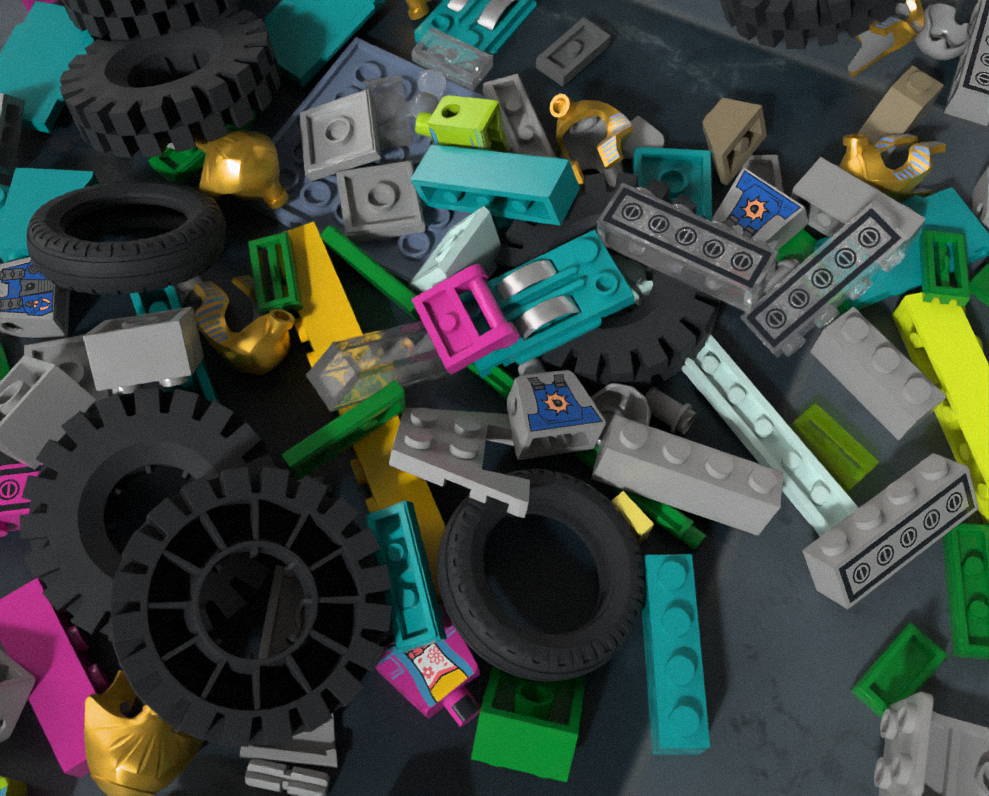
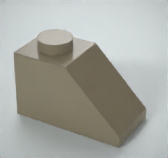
[857,65,944,145]
[702,98,767,185]

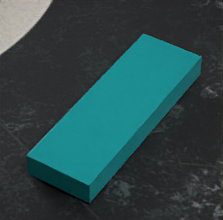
[366,500,447,653]

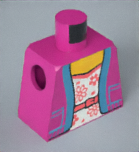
[376,603,481,727]

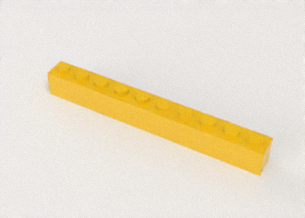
[266,222,446,605]

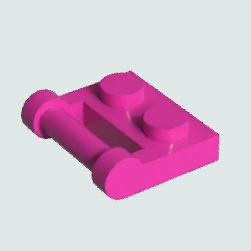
[411,264,520,375]

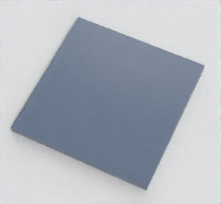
[232,37,543,289]

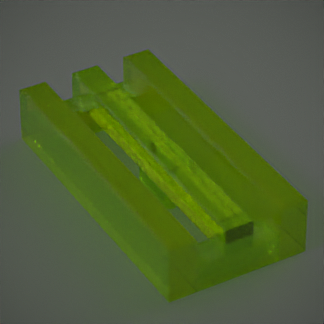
[789,403,879,493]

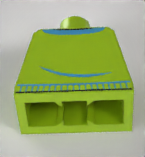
[415,95,509,153]

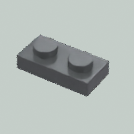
[536,17,611,87]

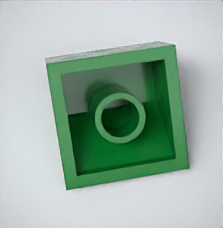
[471,666,586,782]

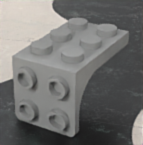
[874,692,989,796]

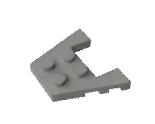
[389,407,530,518]

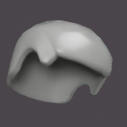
[914,3,970,61]
[590,383,652,445]

